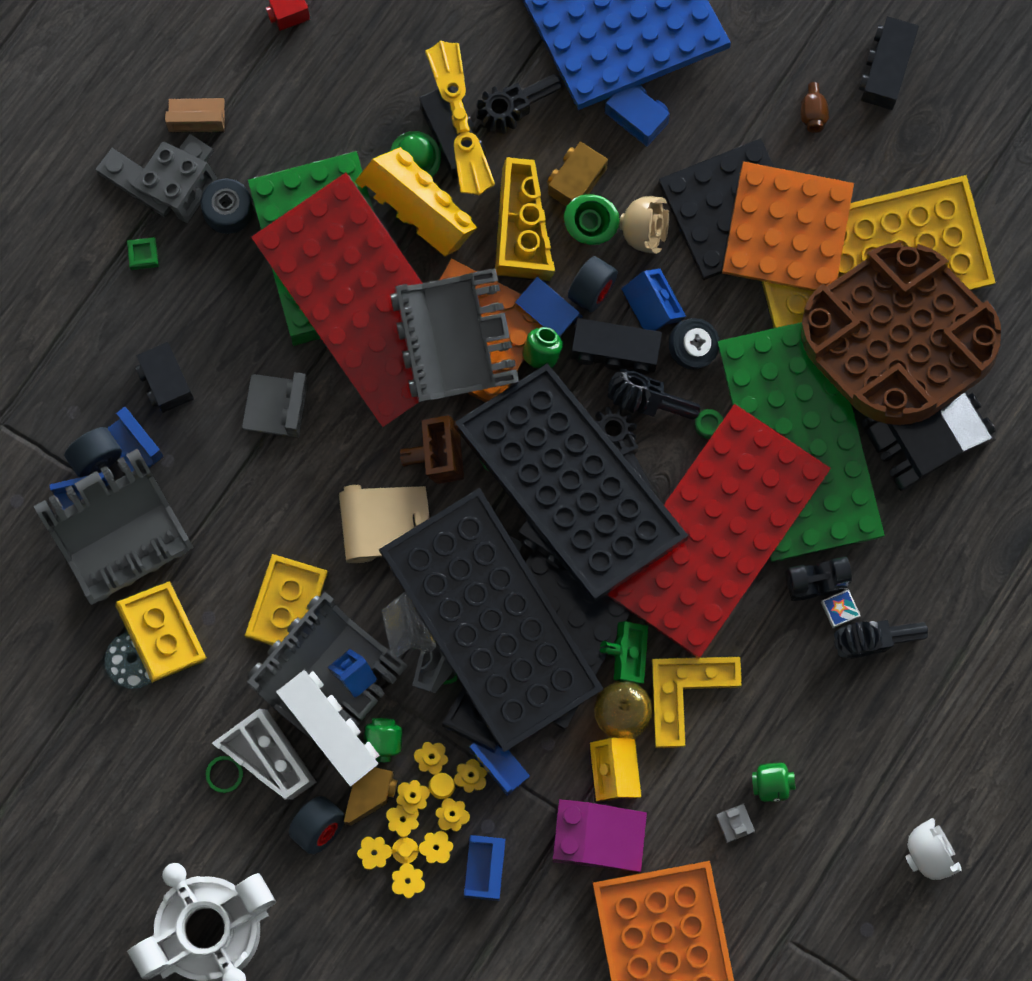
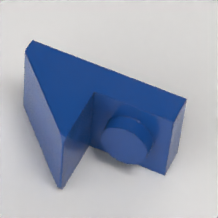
[327,649,377,697]

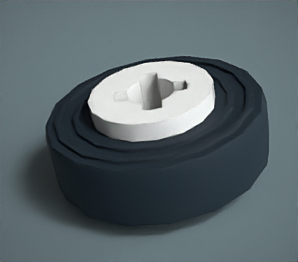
[668,318,720,369]

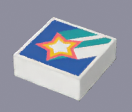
[821,589,860,628]

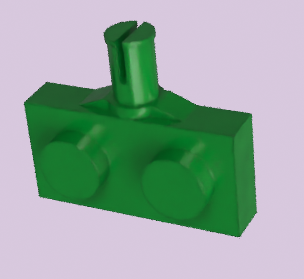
[600,621,648,685]

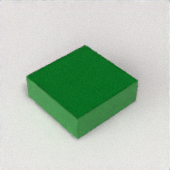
[127,237,159,270]

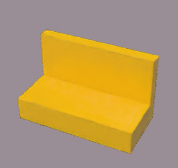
[590,738,641,801]

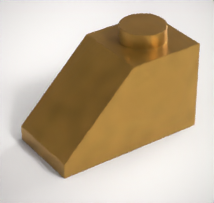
[344,767,398,826]

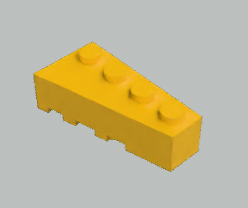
[355,147,477,256]

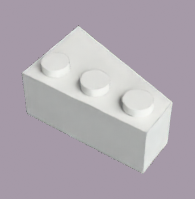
[212,708,316,800]

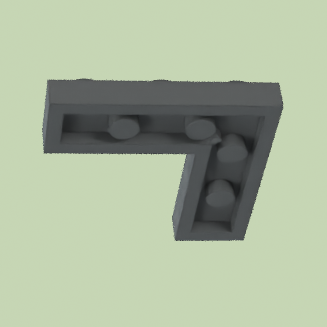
[96,134,214,218]

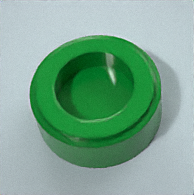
[694,409,723,439]

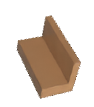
[165,98,225,132]

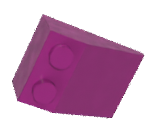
[552,799,647,872]

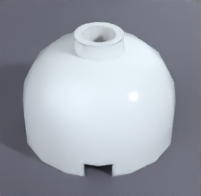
[905,818,962,880]

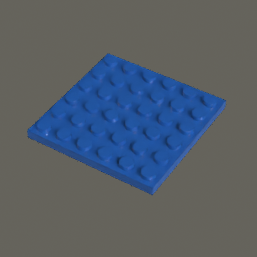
[522,0,731,110]

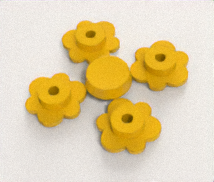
[396,742,487,832]
[357,805,453,898]

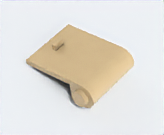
[339,485,430,563]

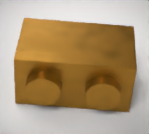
[547,141,608,206]

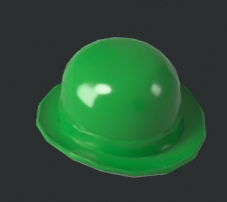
[390,131,441,178]
[564,194,620,245]

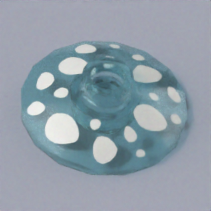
[105,632,152,689]

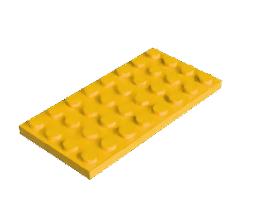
[762,175,996,328]

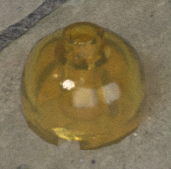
[594,681,653,739]

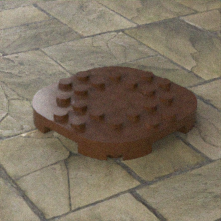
[801,242,1001,425]

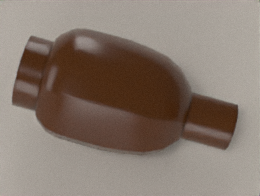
[801,82,829,133]

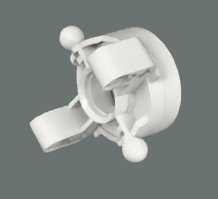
[127,863,276,981]

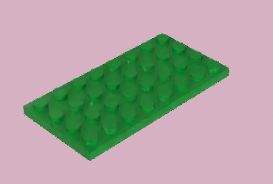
[717,322,885,563]

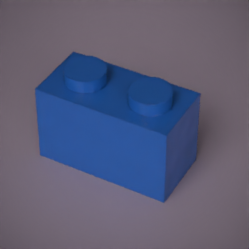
[605,85,670,147]

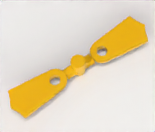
[425,41,495,195]

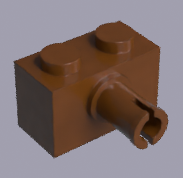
[400,415,464,484]

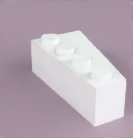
[276,669,380,787]

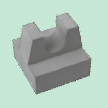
[716,804,755,843]

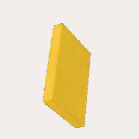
[245,554,328,645]
[116,581,206,683]

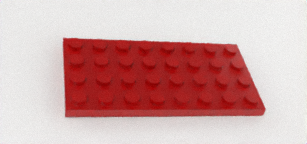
[251,172,423,427]
[607,404,831,659]

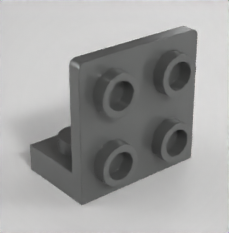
[133,142,217,223]
[242,372,308,438]

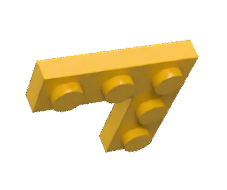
[652,657,742,748]

